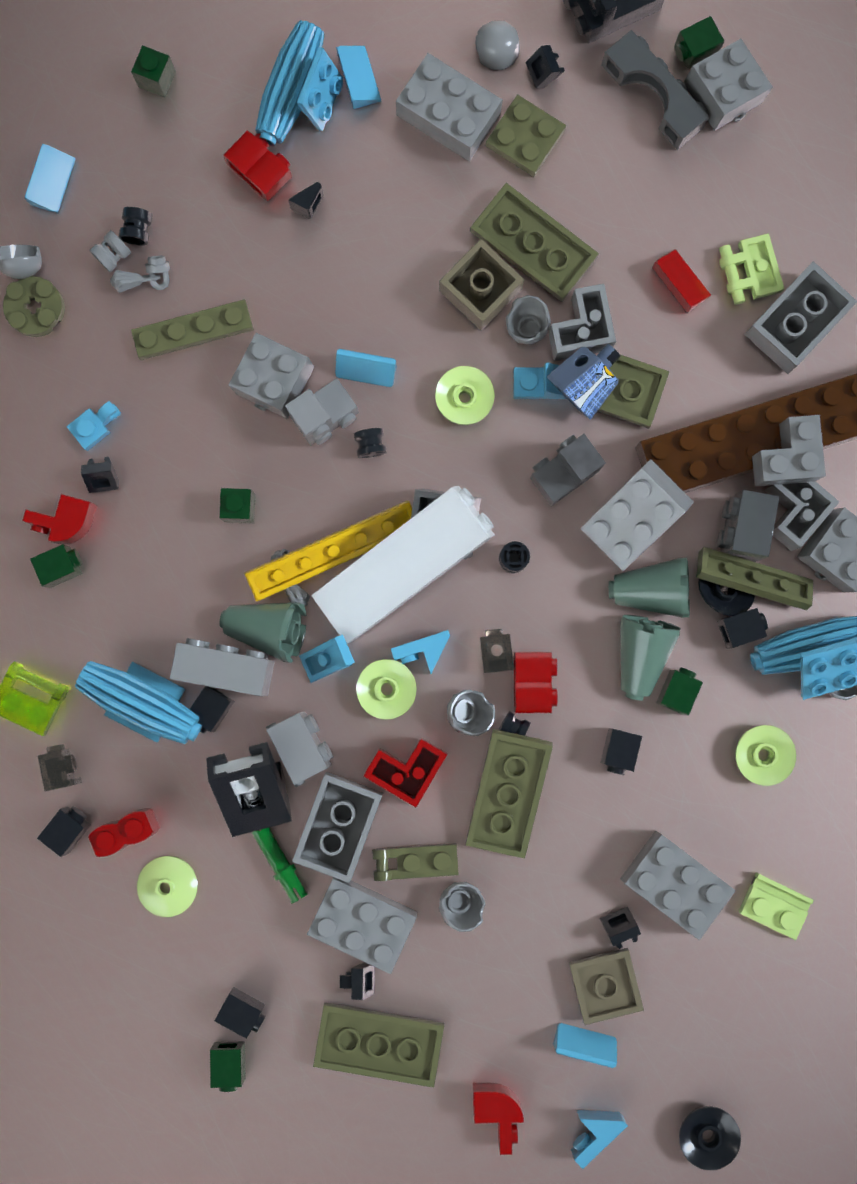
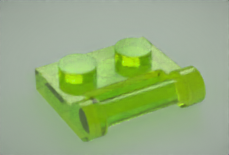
[0,661,69,736]

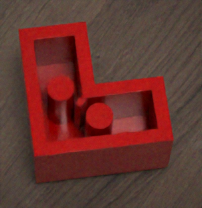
[364,738,447,808]

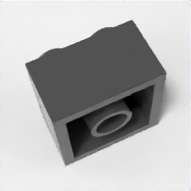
[717,490,780,562]

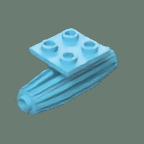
[255,20,343,146]
[750,616,857,700]
[75,661,202,744]

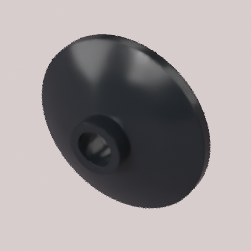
[698,579,755,616]
[679,1106,741,1170]

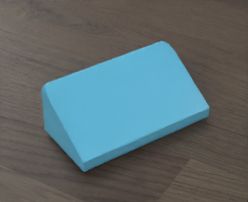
[336,46,381,109]
[25,144,76,213]
[335,349,397,387]
[553,1023,617,1068]

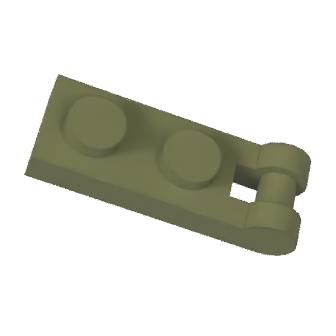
[372,843,459,881]

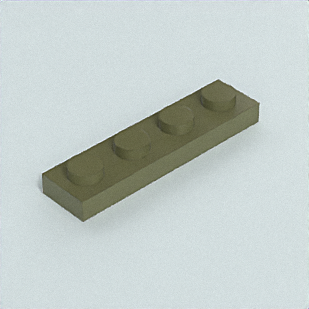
[131,299,254,360]
[696,547,813,611]

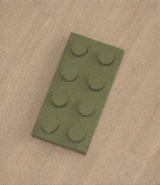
[470,183,599,302]
[466,729,553,859]
[313,1002,444,1088]

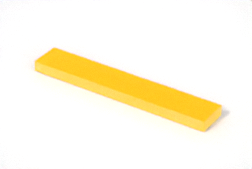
[244,500,412,601]

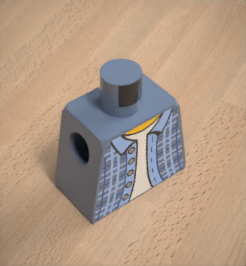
[547,344,621,420]

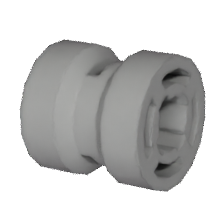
[89,230,132,272]

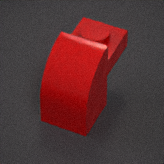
[22,494,97,544]
[473,1083,524,1155]

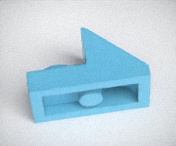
[513,363,567,399]
[391,630,450,674]
[299,635,355,683]
[571,1110,628,1169]

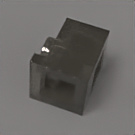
[479,629,514,673]
[37,744,82,791]

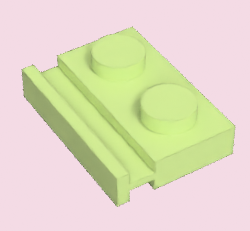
[738,872,814,940]

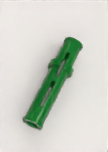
[251,828,308,904]

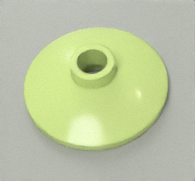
[435,366,495,425]
[356,659,417,719]
[735,725,796,786]
[137,856,198,917]

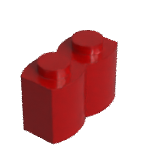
[223,130,292,202]
[514,652,558,713]
[88,808,160,857]

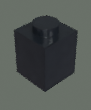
[717,608,768,649]
[190,686,235,734]
[600,728,642,775]
[37,806,91,857]
[214,987,266,1039]

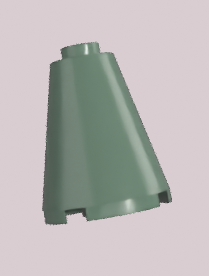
[608,557,690,618]
[219,602,307,663]
[620,615,681,701]

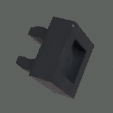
[525,45,565,89]
[81,457,119,493]
[600,907,641,949]
[340,962,375,1000]

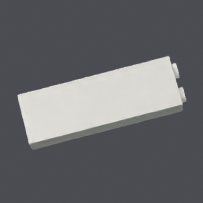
[311,486,495,644]

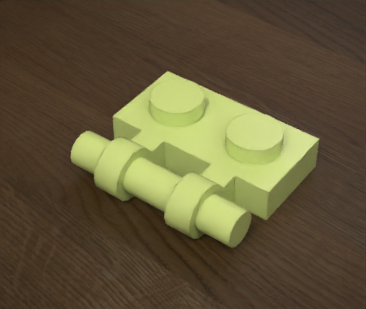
[719,233,784,305]

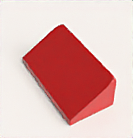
[652,249,711,313]

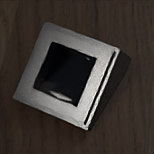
[289,182,324,219]

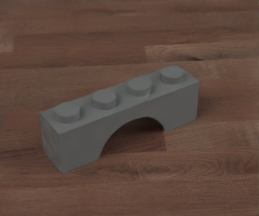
[601,30,709,150]

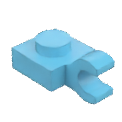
[66,401,121,451]

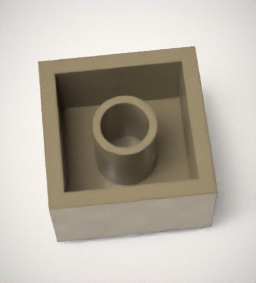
[439,239,524,331]

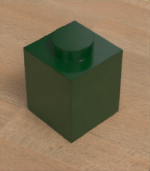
[674,16,724,69]
[131,45,176,97]
[219,488,255,523]
[30,544,83,588]
[656,667,703,716]
[210,1041,245,1092]

